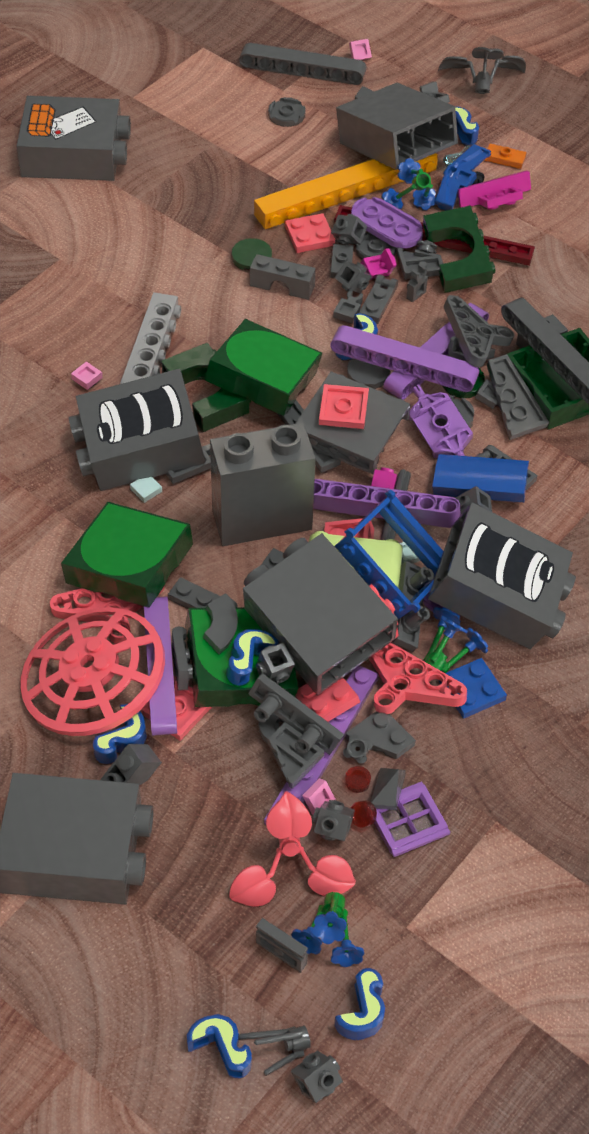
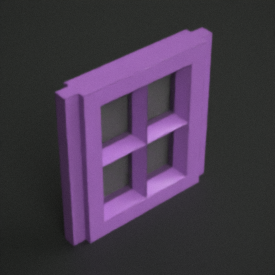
[366,782,450,857]

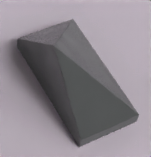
[370,768,406,810]

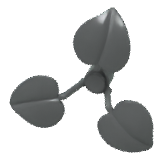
[438,47,526,94]

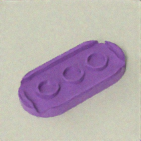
[351,197,423,248]

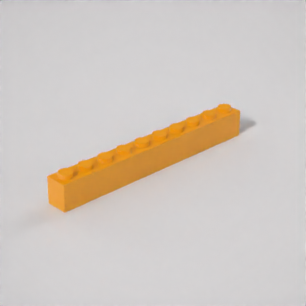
[254,153,438,229]

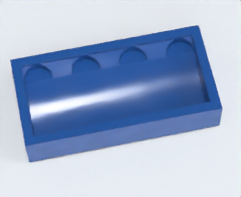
[432,454,529,503]

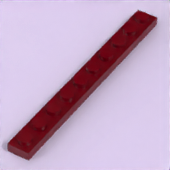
[334,205,535,266]

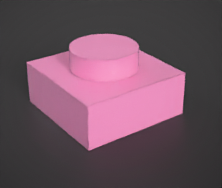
[349,39,372,60]
[71,362,102,390]
[302,778,336,815]

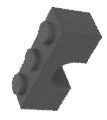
[250,254,316,300]

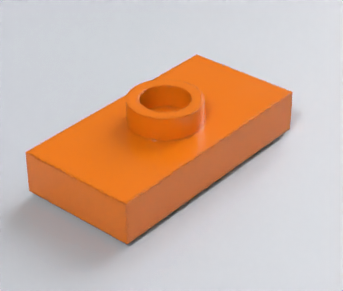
[484,143,527,169]

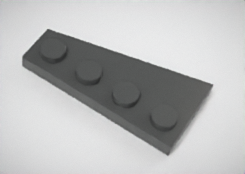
[487,354,549,440]

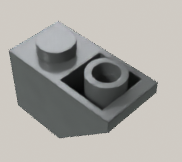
[100,744,162,785]

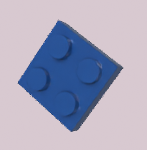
[439,658,507,719]

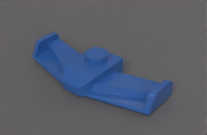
[435,144,491,211]

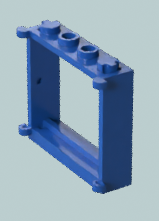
[334,490,443,619]

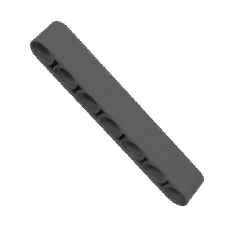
[239,43,367,85]
[501,297,589,404]

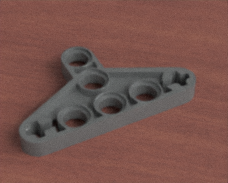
[444,295,515,367]

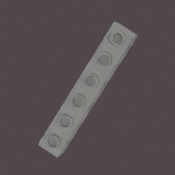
[120,292,181,384]

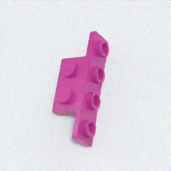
[458,170,531,210]

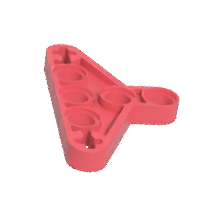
[50,586,165,644]
[368,642,467,715]

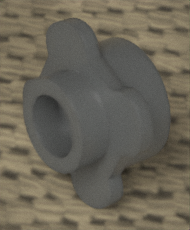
[417,240,437,254]
[343,734,373,764]

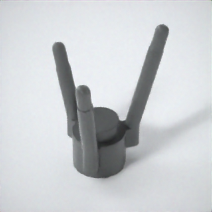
[239,1025,311,1075]

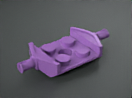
[409,385,473,458]

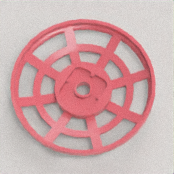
[20,607,165,736]

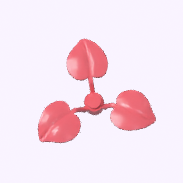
[229,791,356,907]

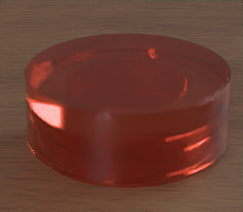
[345,766,371,793]
[351,800,377,828]

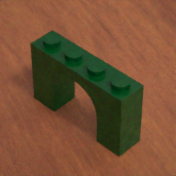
[423,205,496,293]
[161,343,251,432]

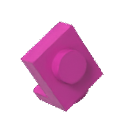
[360,248,396,280]
[371,467,398,489]

